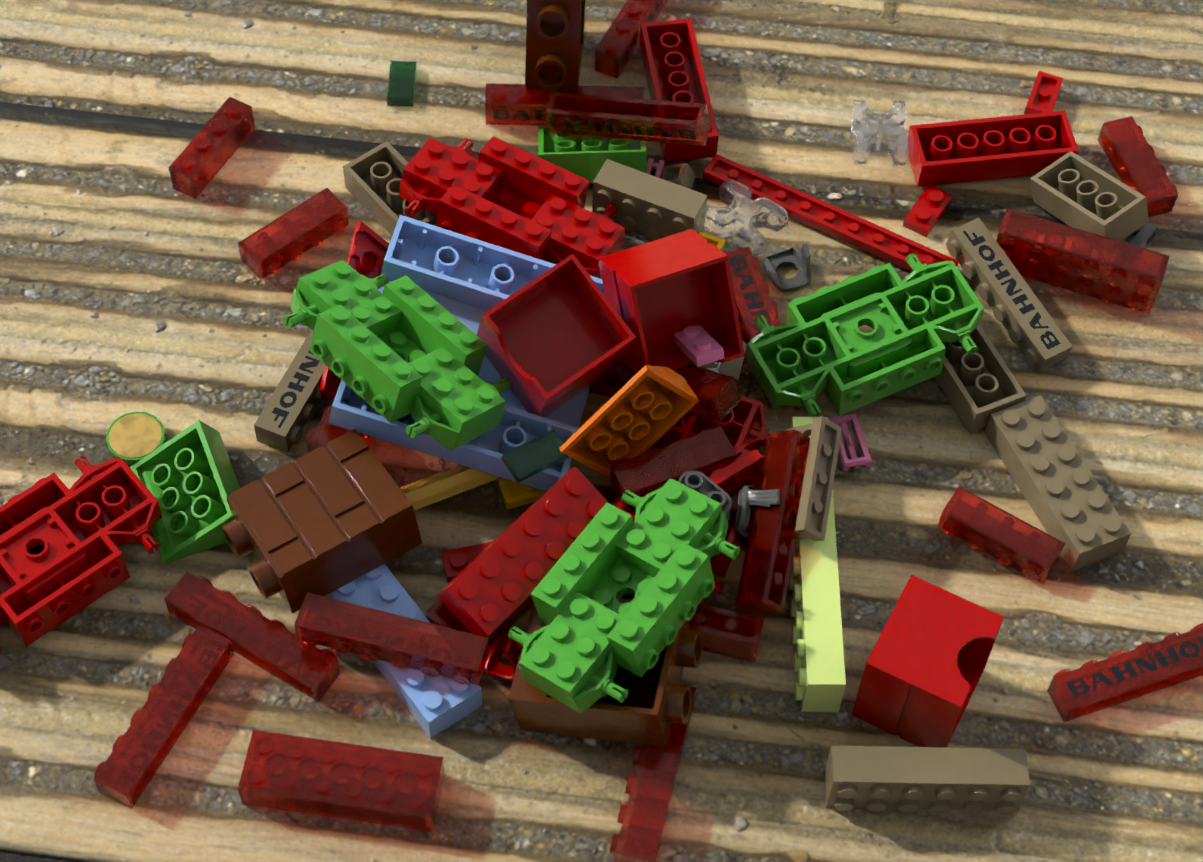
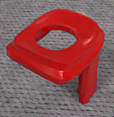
[484,632,522,681]

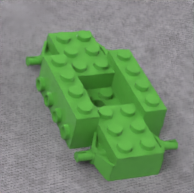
[747,253,984,417]
[283,260,510,451]
[508,478,740,713]

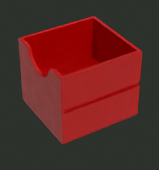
[598,229,745,374]
[477,254,636,417]
[851,575,1004,747]

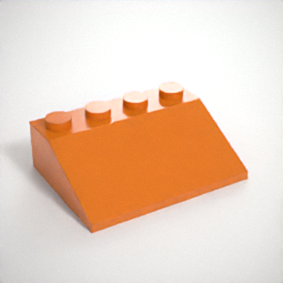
[559,365,699,481]

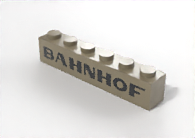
[946,218,1073,373]
[254,330,325,452]

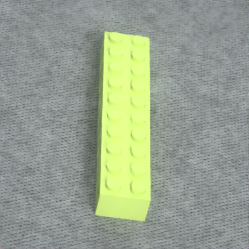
[783,417,846,712]

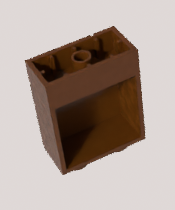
[525,0,586,93]
[221,429,423,614]
[508,598,703,746]

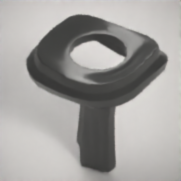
[765,244,812,292]
[734,484,780,541]

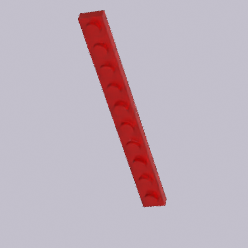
[703,154,958,272]

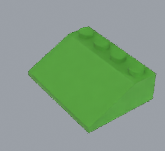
[538,122,647,183]
[130,420,240,564]

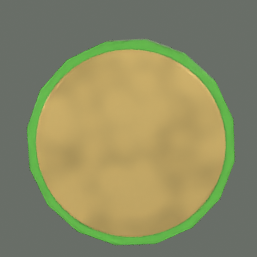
[106,412,166,465]

